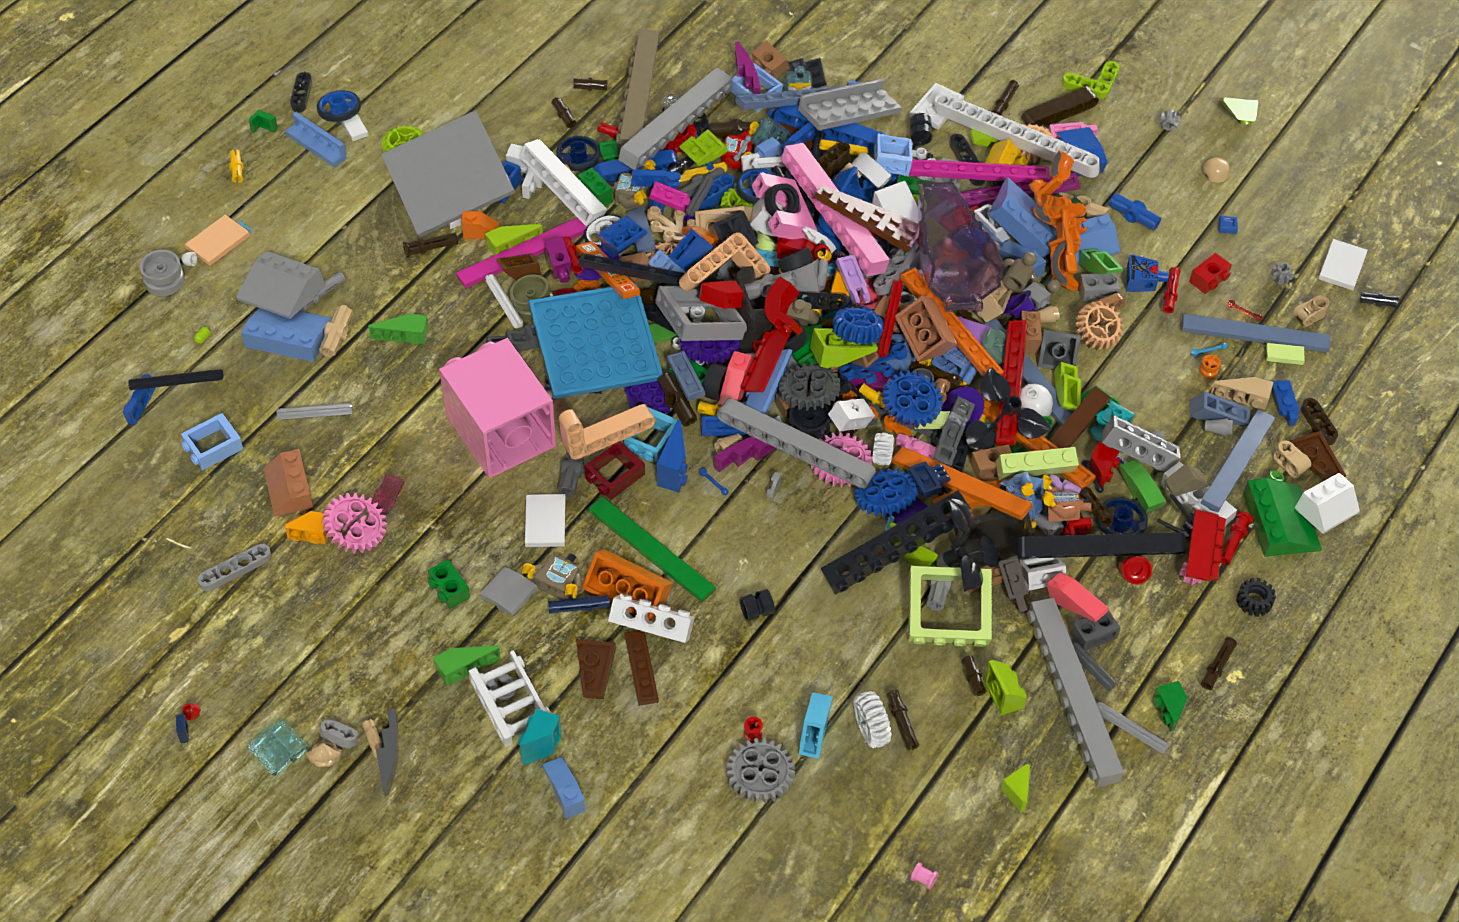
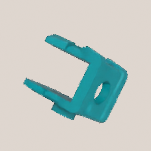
[1090,401,1135,442]

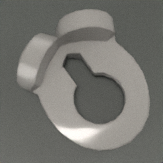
[486,673,515,700]

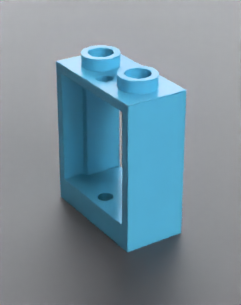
[624,407,677,464]

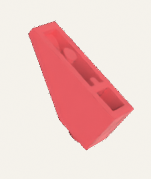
[718,351,753,407]
[1047,572,1109,622]

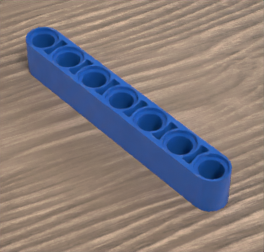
[774,105,887,154]

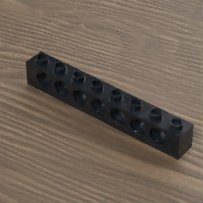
[820,490,971,595]

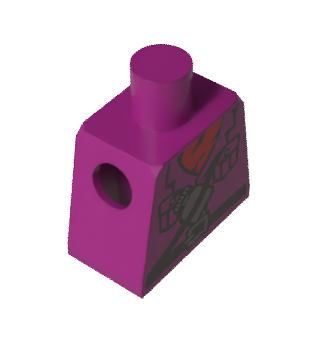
[545,236,571,283]

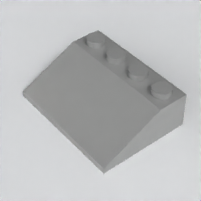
[236,251,326,319]

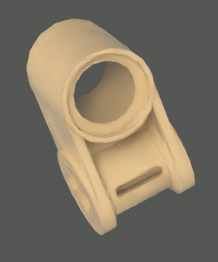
[1293,296,1329,327]
[1273,441,1311,478]

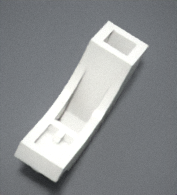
[506,144,543,199]
[851,152,892,190]

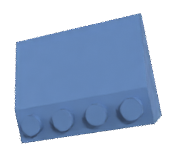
[988,177,1057,257]
[241,308,332,362]

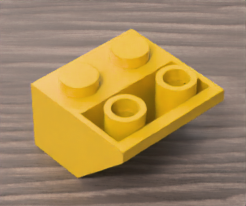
[985,138,1029,183]

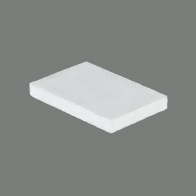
[909,83,964,130]
[1318,239,1368,290]
[525,494,566,547]

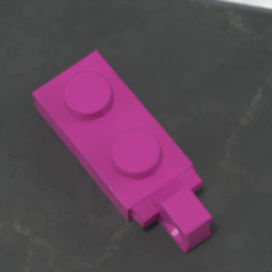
[649,182,691,213]

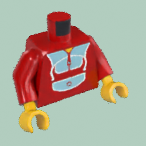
[722,121,761,170]

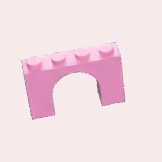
[752,172,817,239]

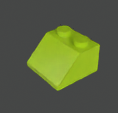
[984,660,1027,715]

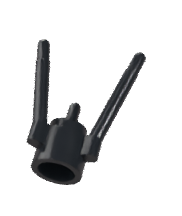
[836,374,869,403]
[1157,494,1194,539]

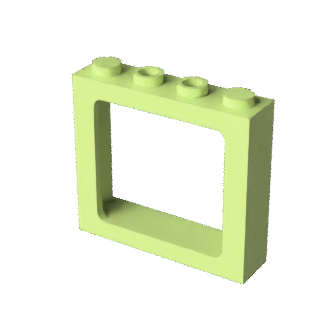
[908,566,992,647]

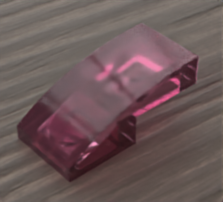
[371,474,405,514]

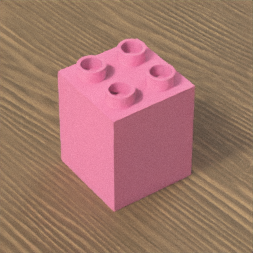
[439,338,556,478]

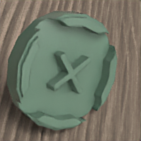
[982,328,1007,365]

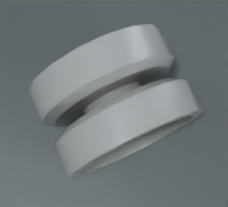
[139,250,185,296]

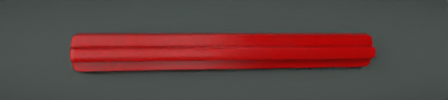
[877,280,903,357]

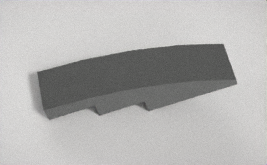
[486,325,540,352]
[376,708,399,796]

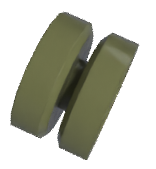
[510,274,553,321]

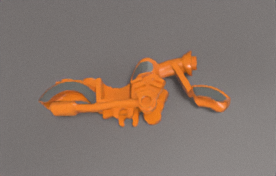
[1028,150,1087,291]

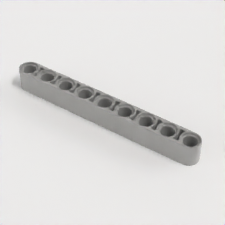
[717,399,876,488]

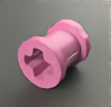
[910,862,939,890]

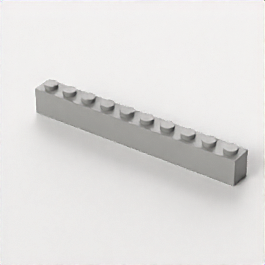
[618,68,733,170]
[1027,598,1124,787]

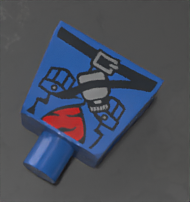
[1126,254,1169,292]

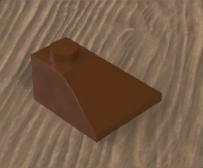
[496,253,541,281]

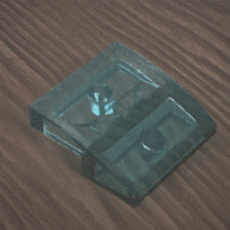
[247,719,309,776]

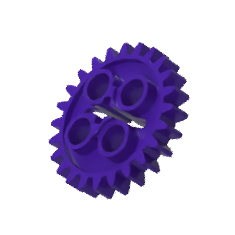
[680,321,740,365]

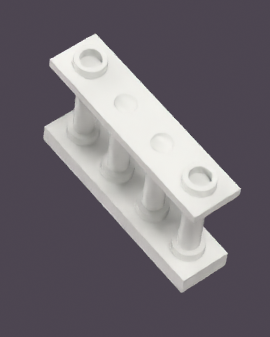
[469,650,551,747]

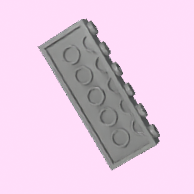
[798,79,902,130]

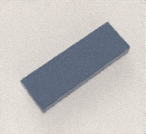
[667,351,705,401]

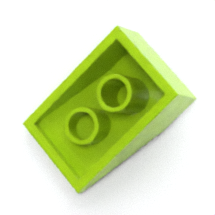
[810,328,878,368]

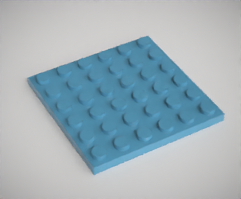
[529,283,663,399]

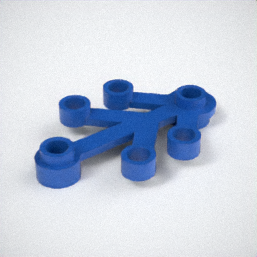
[839,343,908,384]

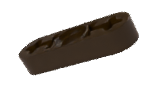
[1301,398,1338,445]

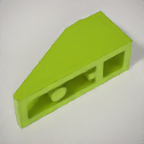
[485,224,543,255]

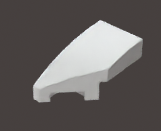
[802,226,836,253]

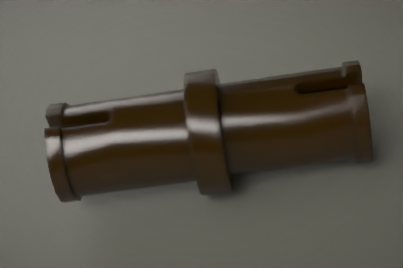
[573,78,607,91]
[551,97,576,128]
[961,655,987,696]

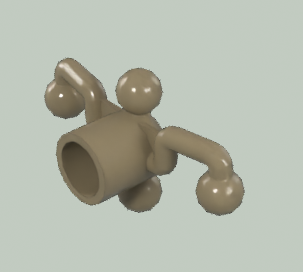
[986,240,1061,294]

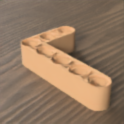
[679,233,770,291]
[559,404,656,459]

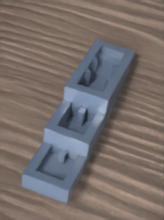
[626,206,656,253]

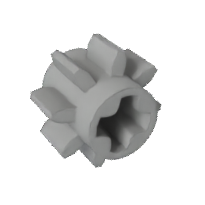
[1159,109,1180,131]
[1271,263,1294,284]

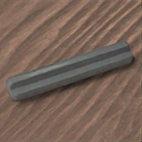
[686,175,714,216]
[1073,642,1116,691]

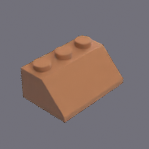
[895,295,958,362]
[264,449,313,517]

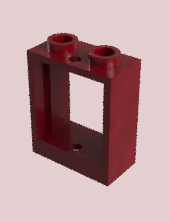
[584,441,645,500]

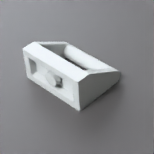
[1020,558,1066,590]

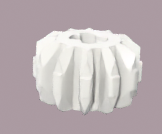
[872,433,894,465]

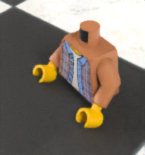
[1042,474,1091,522]

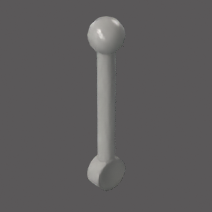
[733,135,752,161]

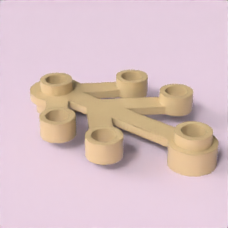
[646,206,696,242]

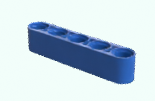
[594,149,679,183]

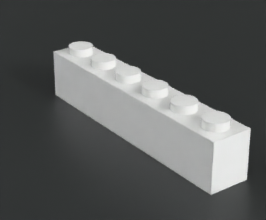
[519,139,607,227]

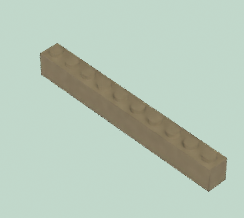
[616,29,659,151]

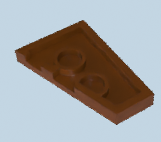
[1288,431,1346,481]
[576,639,616,700]

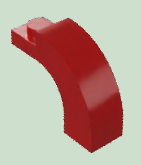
[765,276,803,335]

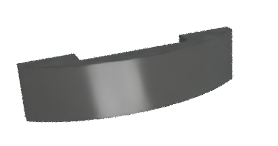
[933,396,975,467]

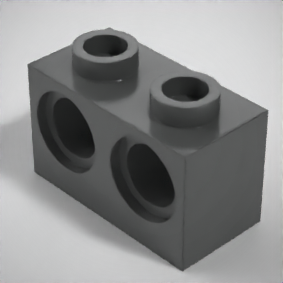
[1070,611,1120,651]

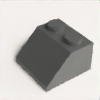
[1038,329,1081,369]

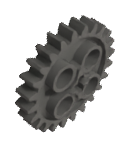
[779,363,840,411]

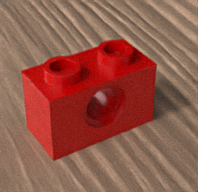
[1189,252,1232,294]

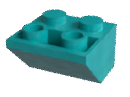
[518,708,562,765]

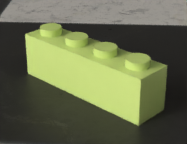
[995,447,1079,480]

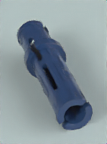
[548,595,610,614]

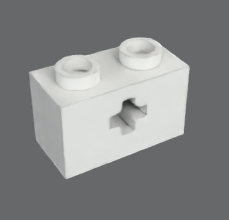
[828,399,875,431]

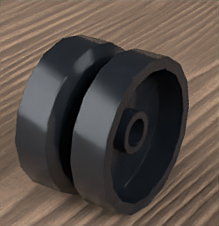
[789,403,831,440]

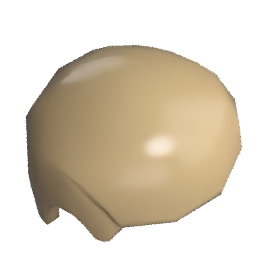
[1203,157,1230,183]

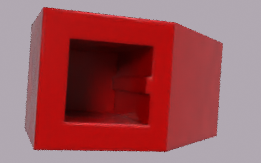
[1090,441,1121,487]

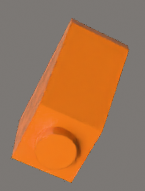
[462,211,499,239]

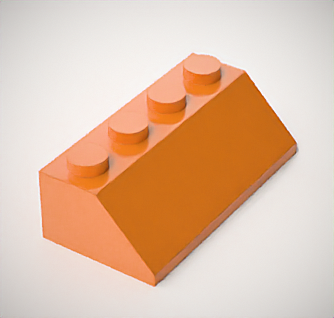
[582,549,673,622]

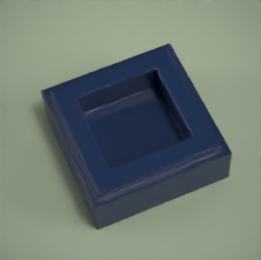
[176,714,189,743]

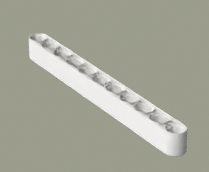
[935,93,1099,178]

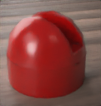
[182,703,201,720]

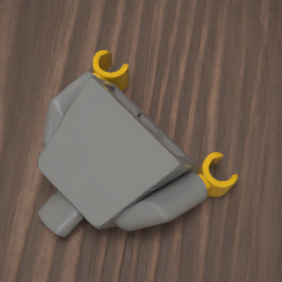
[779,250,831,303]

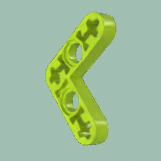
[1062,61,1120,99]

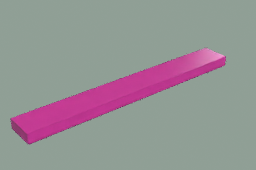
[909,159,1050,183]
[456,217,586,289]

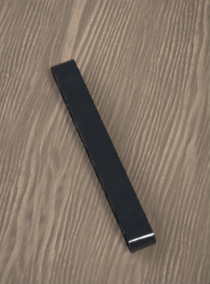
[1016,532,1186,559]

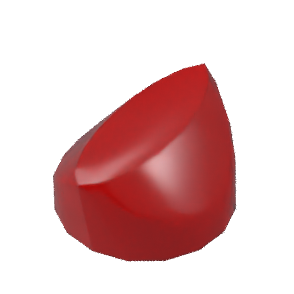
[1117,556,1153,585]

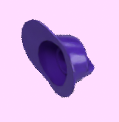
[1000,290,1036,319]

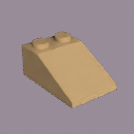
[695,206,754,233]
[965,261,1012,322]

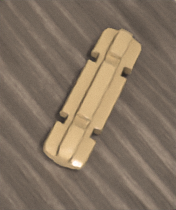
[363,719,384,758]

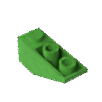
[368,314,429,344]
[433,645,501,686]

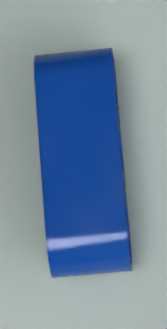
[693,174,735,211]

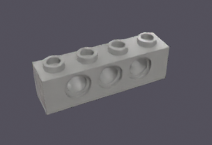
[1102,415,1181,472]

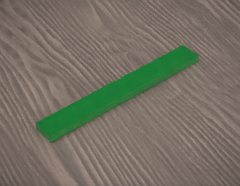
[589,497,716,603]

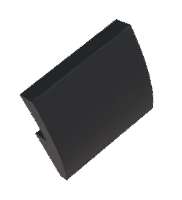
[788,58,827,88]
[713,211,759,246]

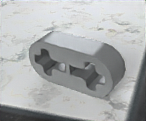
[320,720,358,748]

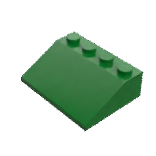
[1243,478,1322,557]

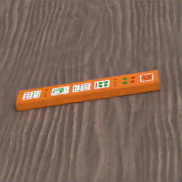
[576,241,640,299]

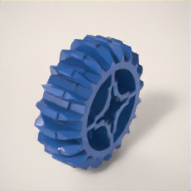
[832,307,883,345]

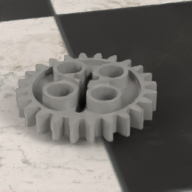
[727,738,795,804]

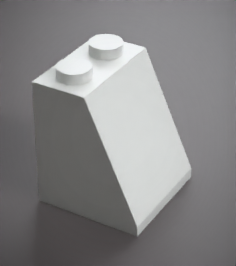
[872,181,925,245]

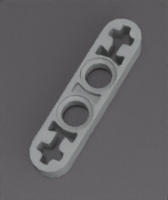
[873,246,917,295]
[198,544,272,591]

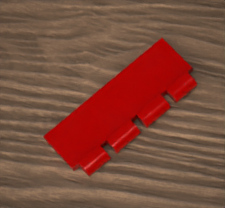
[740,330,790,392]
[1185,510,1226,582]

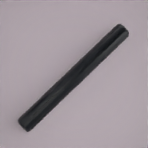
[128,369,223,390]

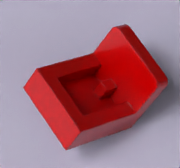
[1063,517,1092,536]

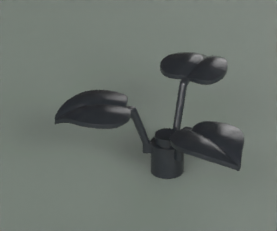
[965,367,1052,450]
[943,499,1001,592]

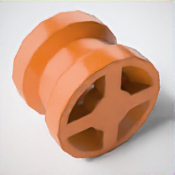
[1200,355,1221,378]

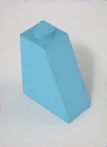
[799,692,833,759]

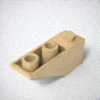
[1210,377,1273,410]

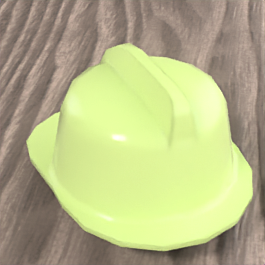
[754,230,777,252]

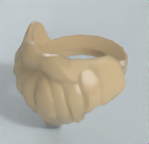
[306,741,342,767]

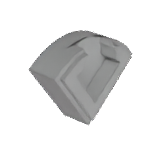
[766,472,781,499]

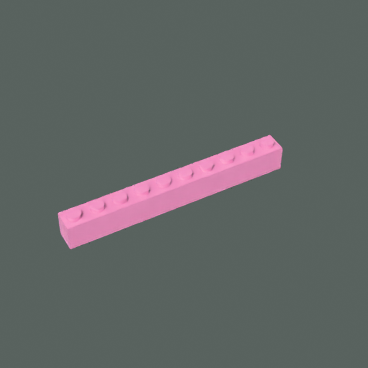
[781,143,890,276]

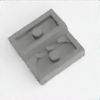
[480,567,538,616]

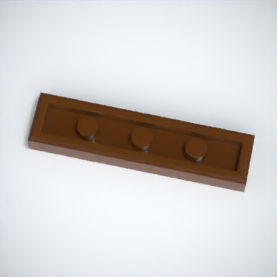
[1050,386,1111,448]
[624,630,659,706]

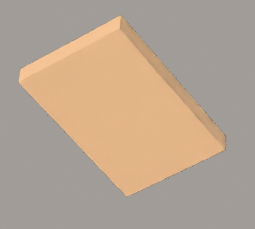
[185,214,250,266]

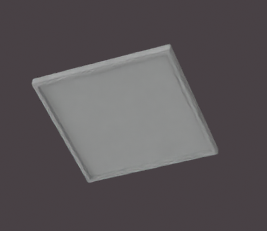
[381,110,516,238]

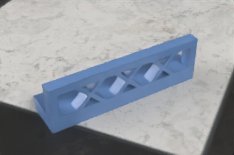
[286,112,347,168]

